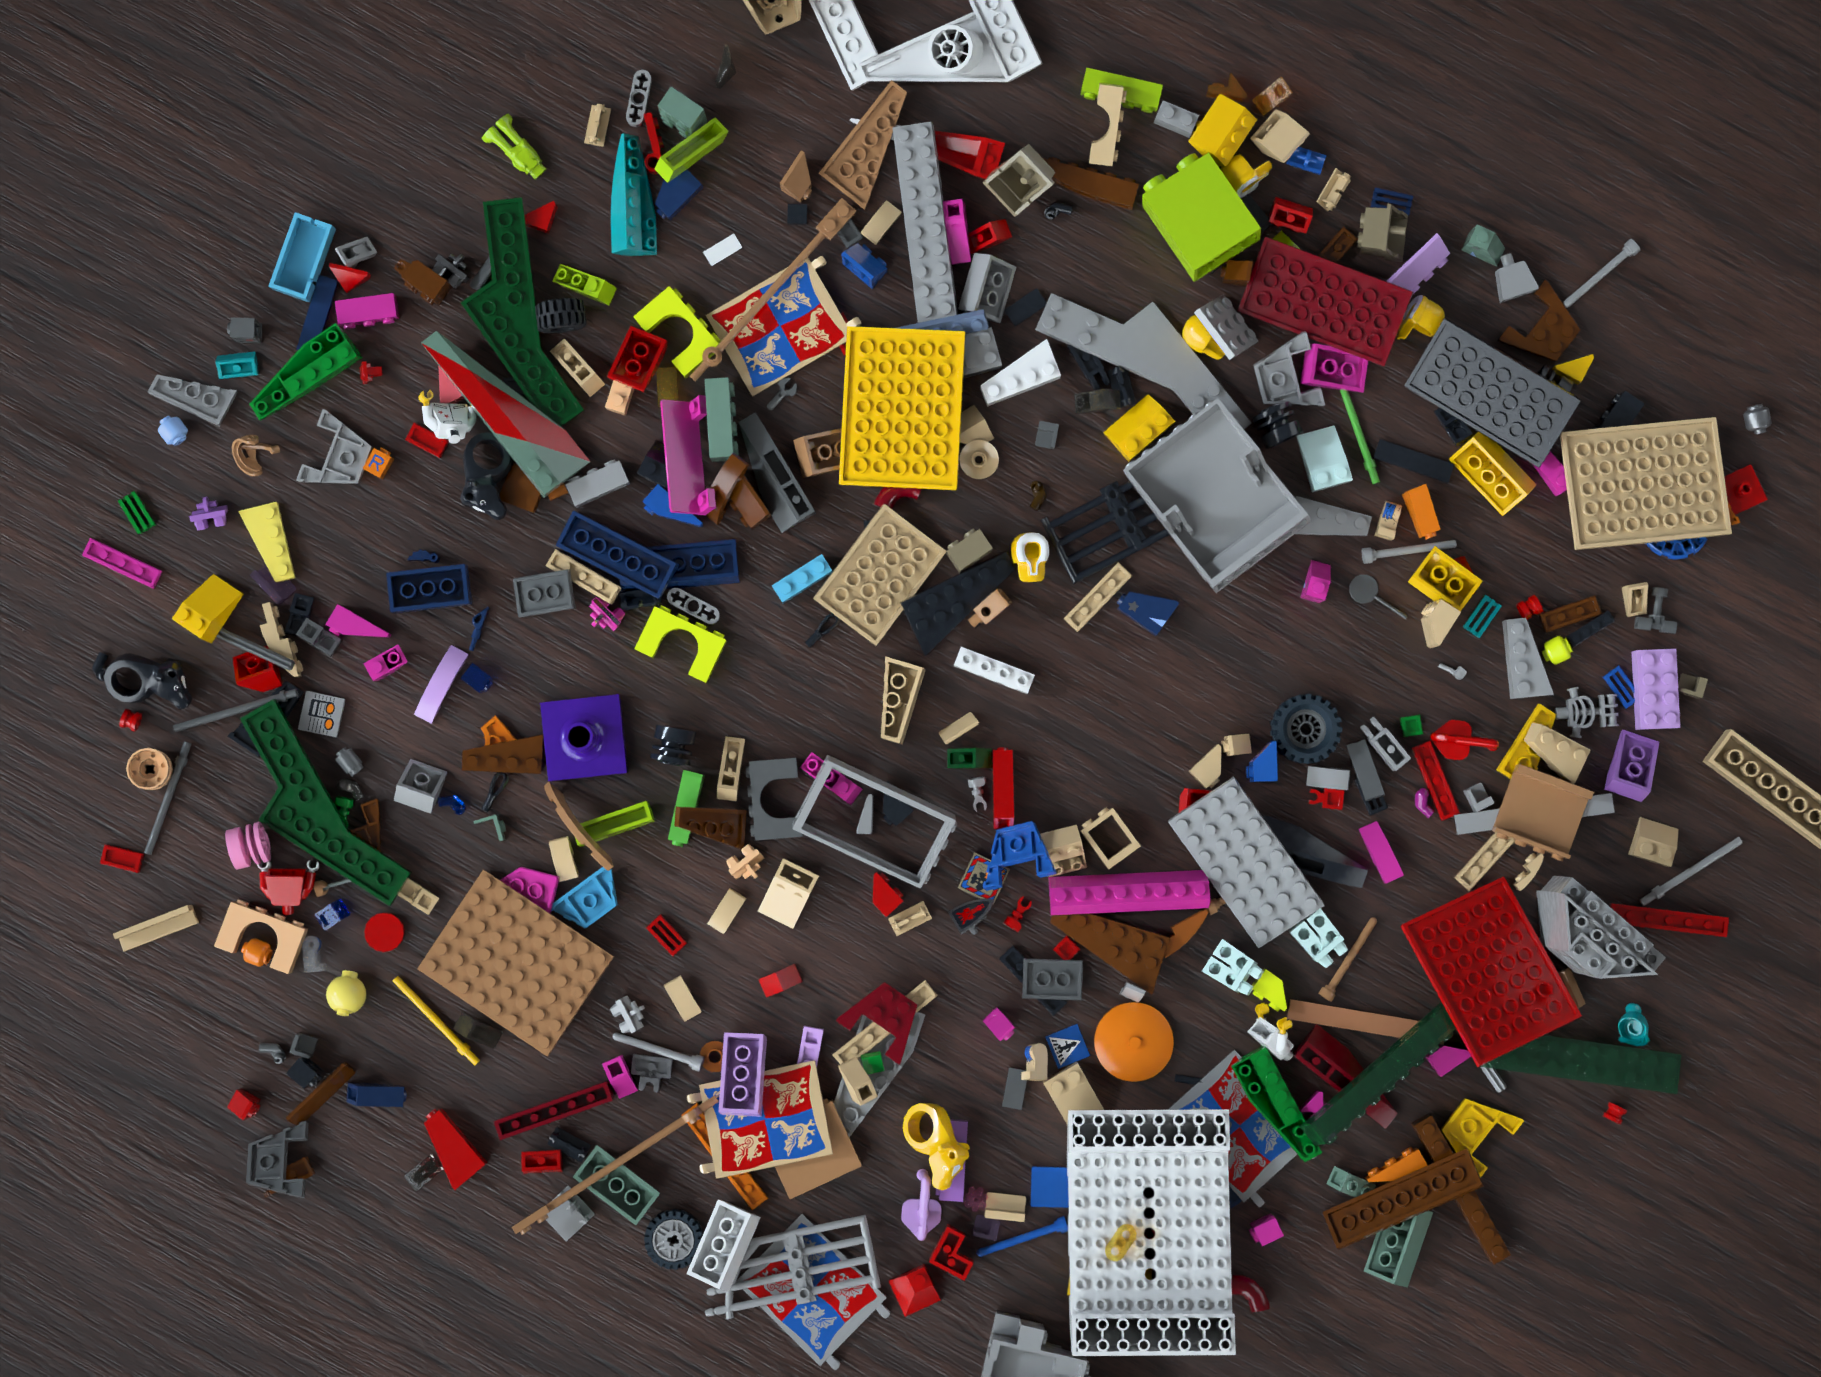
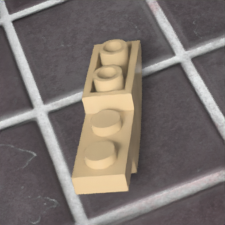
[260,602,303,678]

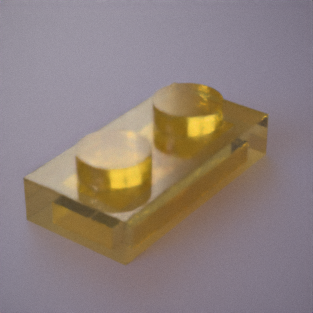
[657,367,678,408]

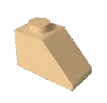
[1189,744,1221,788]

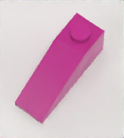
[1532,451,1567,497]
[326,604,392,638]

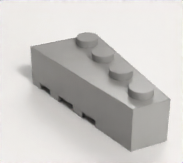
[1502,618,1554,699]

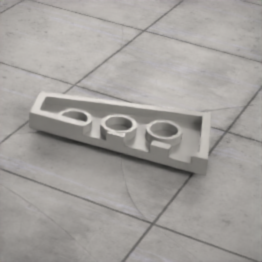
[1295,496,1372,536]

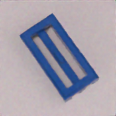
[1603,665,1635,709]

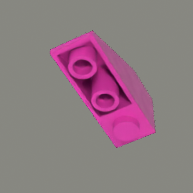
[943,199,971,265]
[800,752,863,805]
[983,1007,1015,1041]

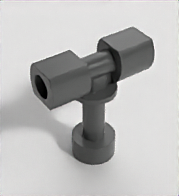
[1634,587,1677,634]

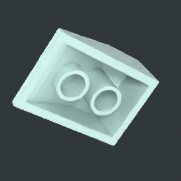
[1296,426,1353,492]

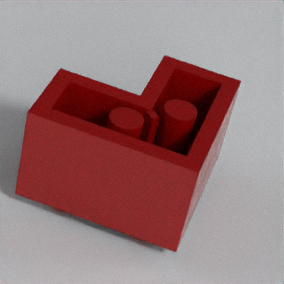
[929,1224,974,1281]

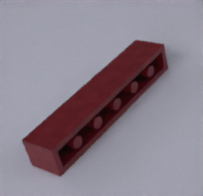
[493,1080,615,1140]

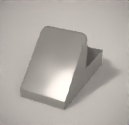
[335,237,377,269]

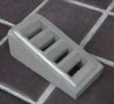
[856,794,874,834]

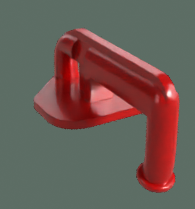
[1430,720,1499,760]

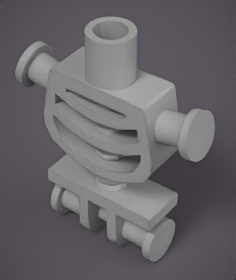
[1555,687,1619,738]

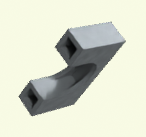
[746,758,803,841]

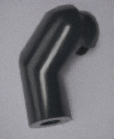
[1044,202,1073,220]
[92,652,108,681]

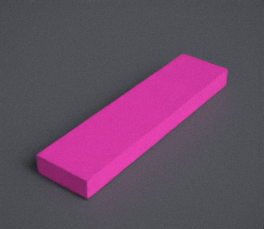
[82,538,163,589]

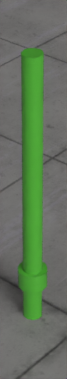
[1340,390,1380,484]

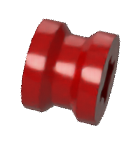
[119,708,142,732]
[1603,1102,1627,1125]

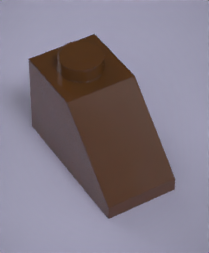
[1220,260,1253,287]

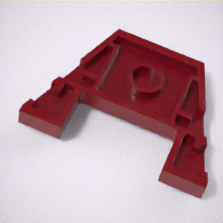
[836,982,918,1065]

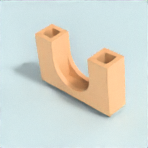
[214,899,308,974]

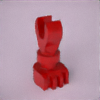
[1004,896,1032,932]

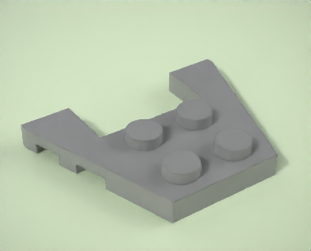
[1253,331,1325,406]
[296,409,373,484]

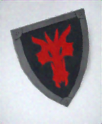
[948,899,994,935]

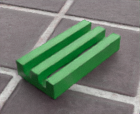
[118,491,156,535]

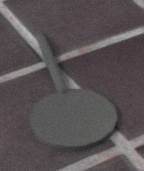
[1349,575,1407,619]

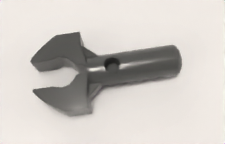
[767,378,797,410]

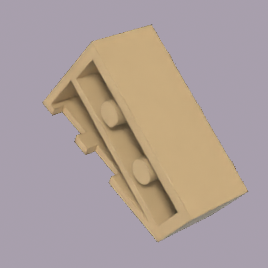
[1524,722,1591,784]

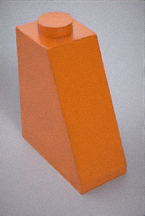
[1402,484,1441,540]

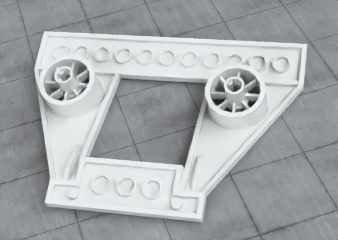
[809,0,1043,91]

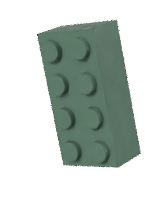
[705,377,739,462]

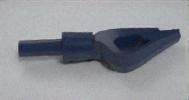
[469,607,489,651]

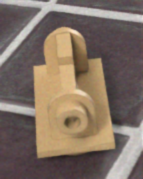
[584,104,611,147]
[1316,168,1351,211]
[888,901,932,936]

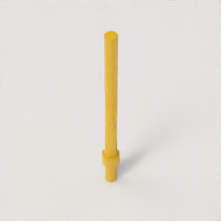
[393,976,480,1066]

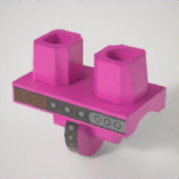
[589,597,625,631]

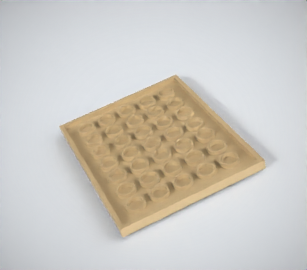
[1560,417,1732,550]

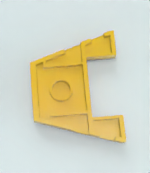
[1440,1098,1524,1178]

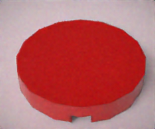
[364,913,405,952]

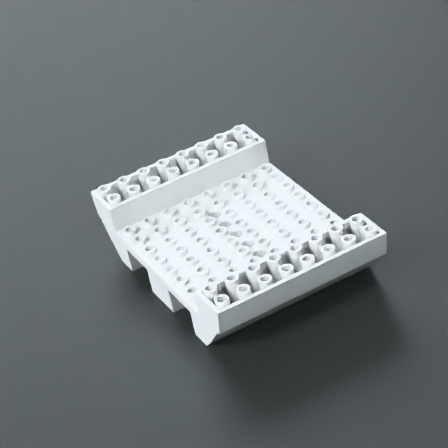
[1067,1110,1236,1356]

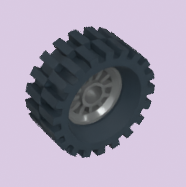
[1270,694,1342,764]

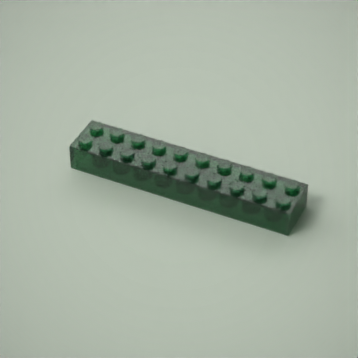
[1300,1002,1456,1145]
[1480,1035,1682,1094]

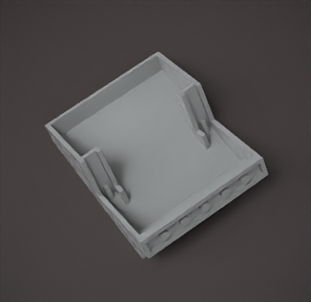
[1123,398,1311,593]

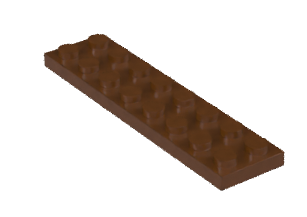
[1323,1148,1484,1250]

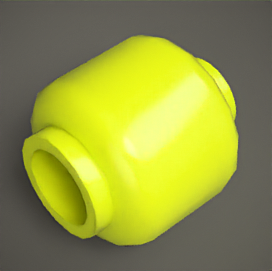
[1542,636,1573,665]

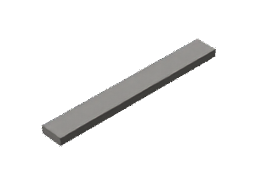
[1454,793,1615,835]

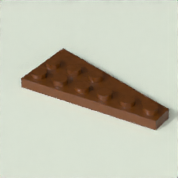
[1050,914,1169,995]

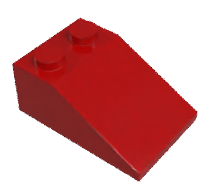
[607,326,667,392]

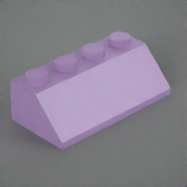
[1387,233,1450,294]

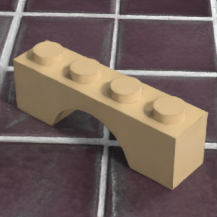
[1089,83,1127,166]

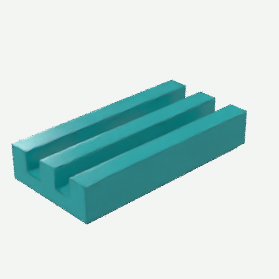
[1463,595,1502,638]

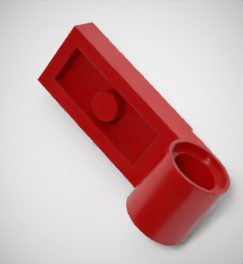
[644,112,664,174]

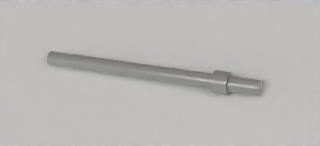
[1639,837,1743,906]

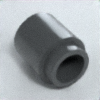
[335,747,364,777]

